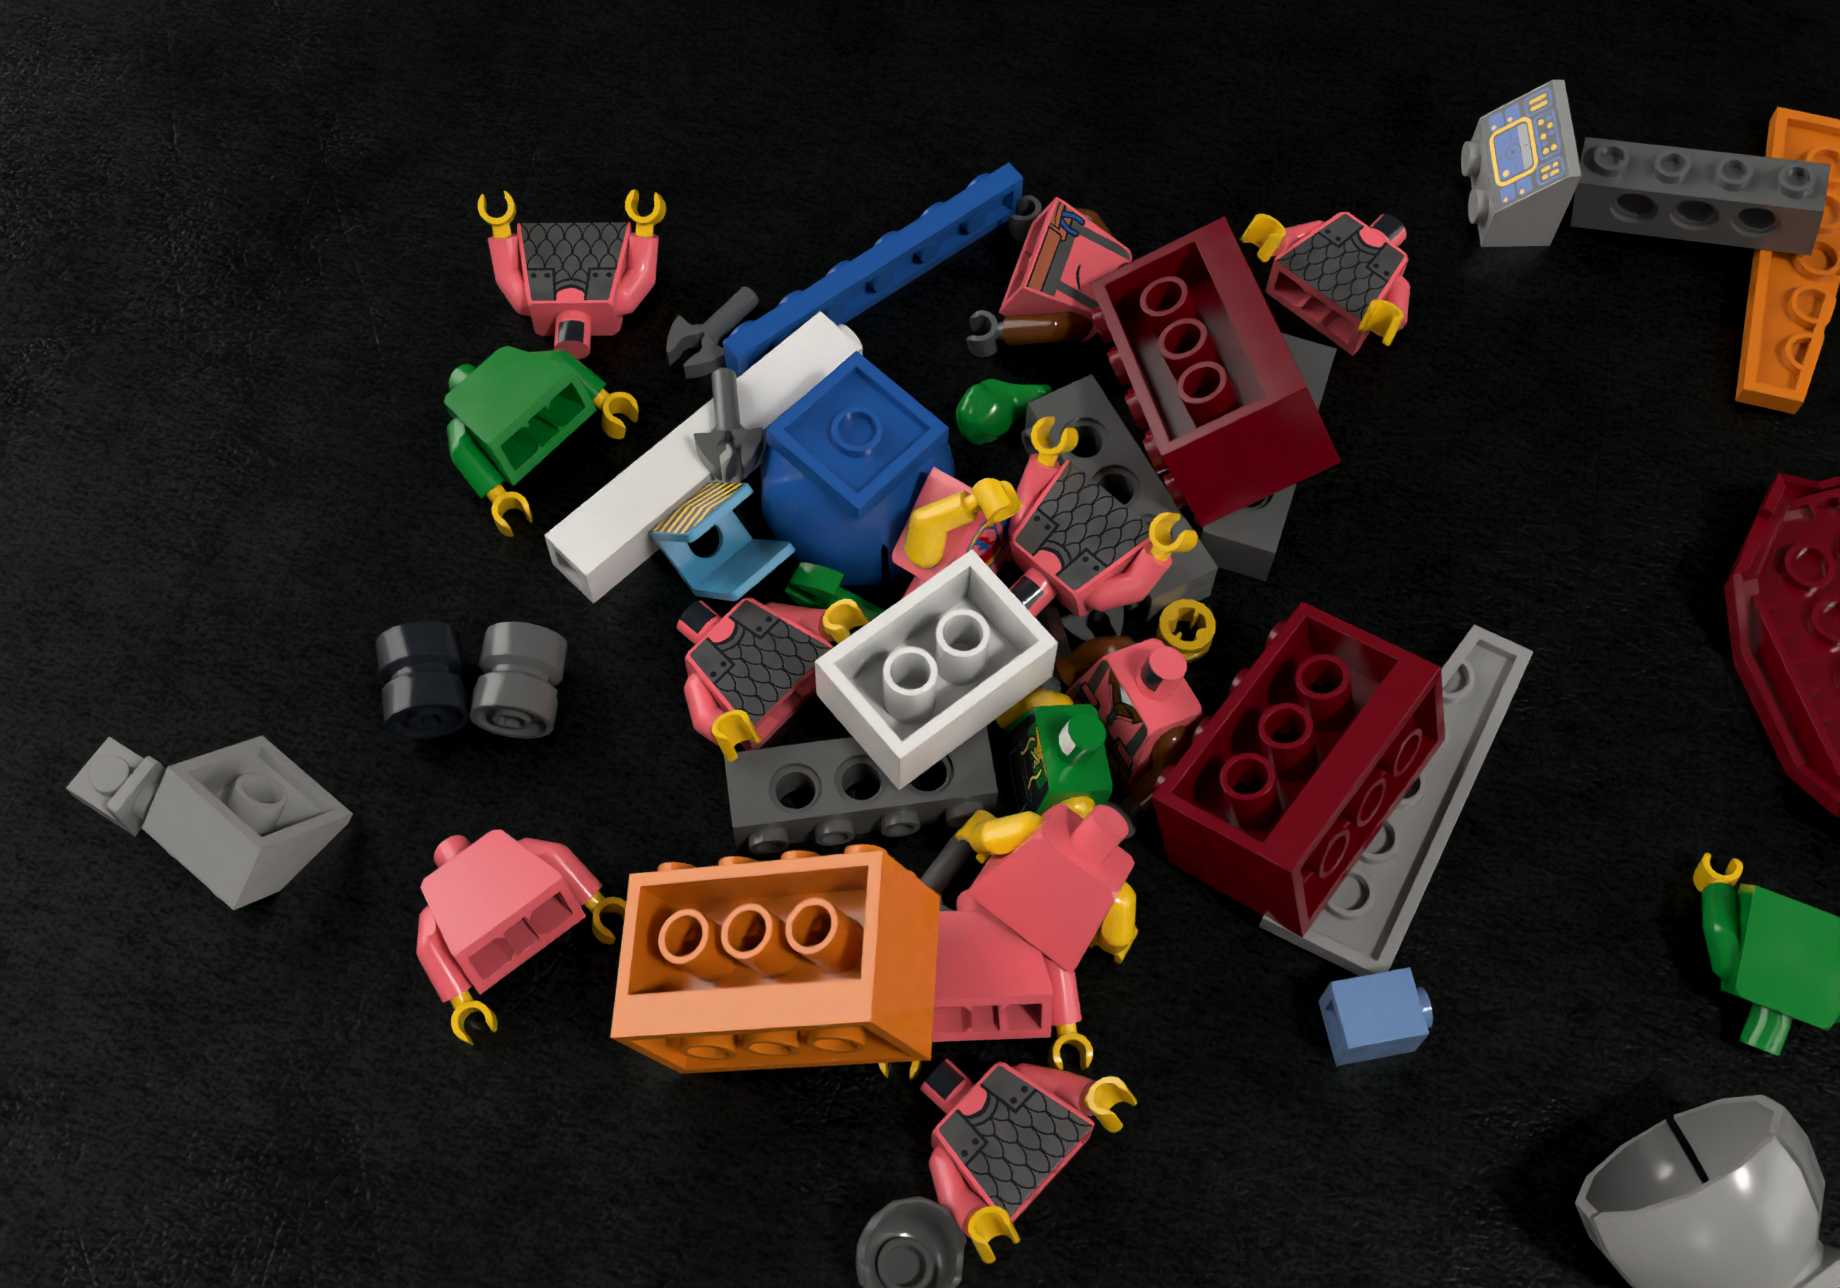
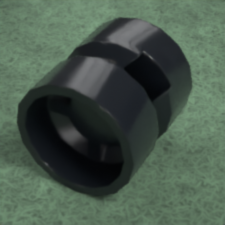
[376,621,470,739]

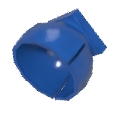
[760,351,955,585]

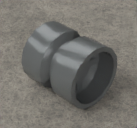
[469,621,568,739]

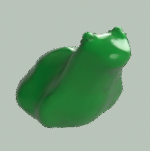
[955,379,1052,445]

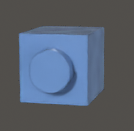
[1319,967,1433,1066]

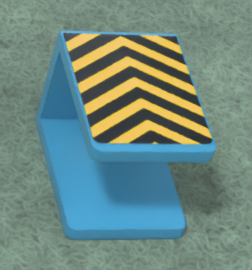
[648,482,795,601]

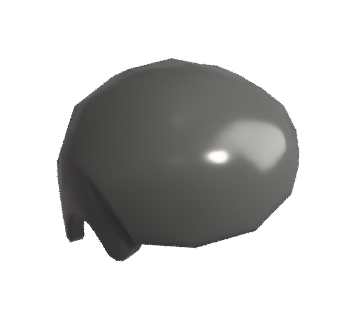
[856,1196,967,1288]

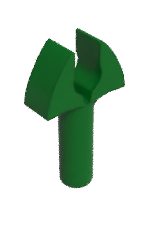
[785,562,886,622]

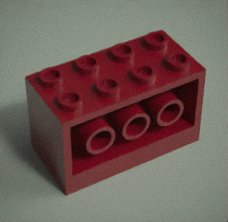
[1090,216,1341,528]
[1152,601,1445,938]

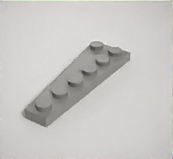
[1259,624,1533,976]

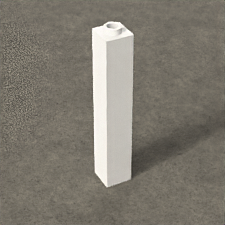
[544,311,863,604]

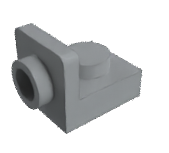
[66,737,166,836]

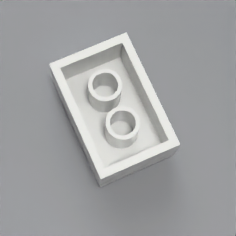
[815,549,1058,790]

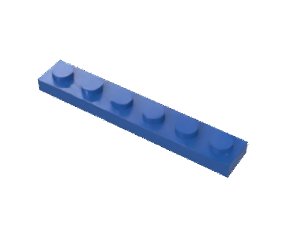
[723,163,1023,379]

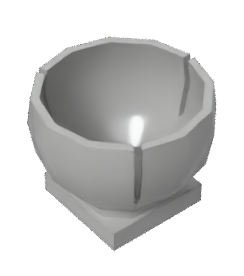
[1575,1095,1840,1288]

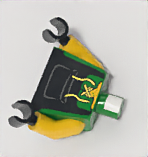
[975,688,1113,866]

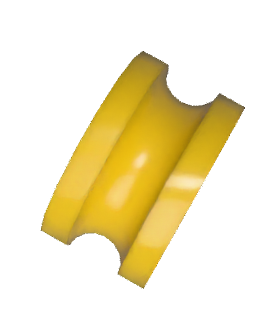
[1156,599,1215,663]

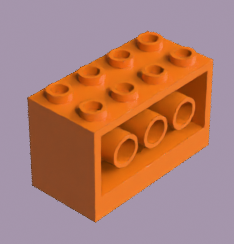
[610,844,940,1074]

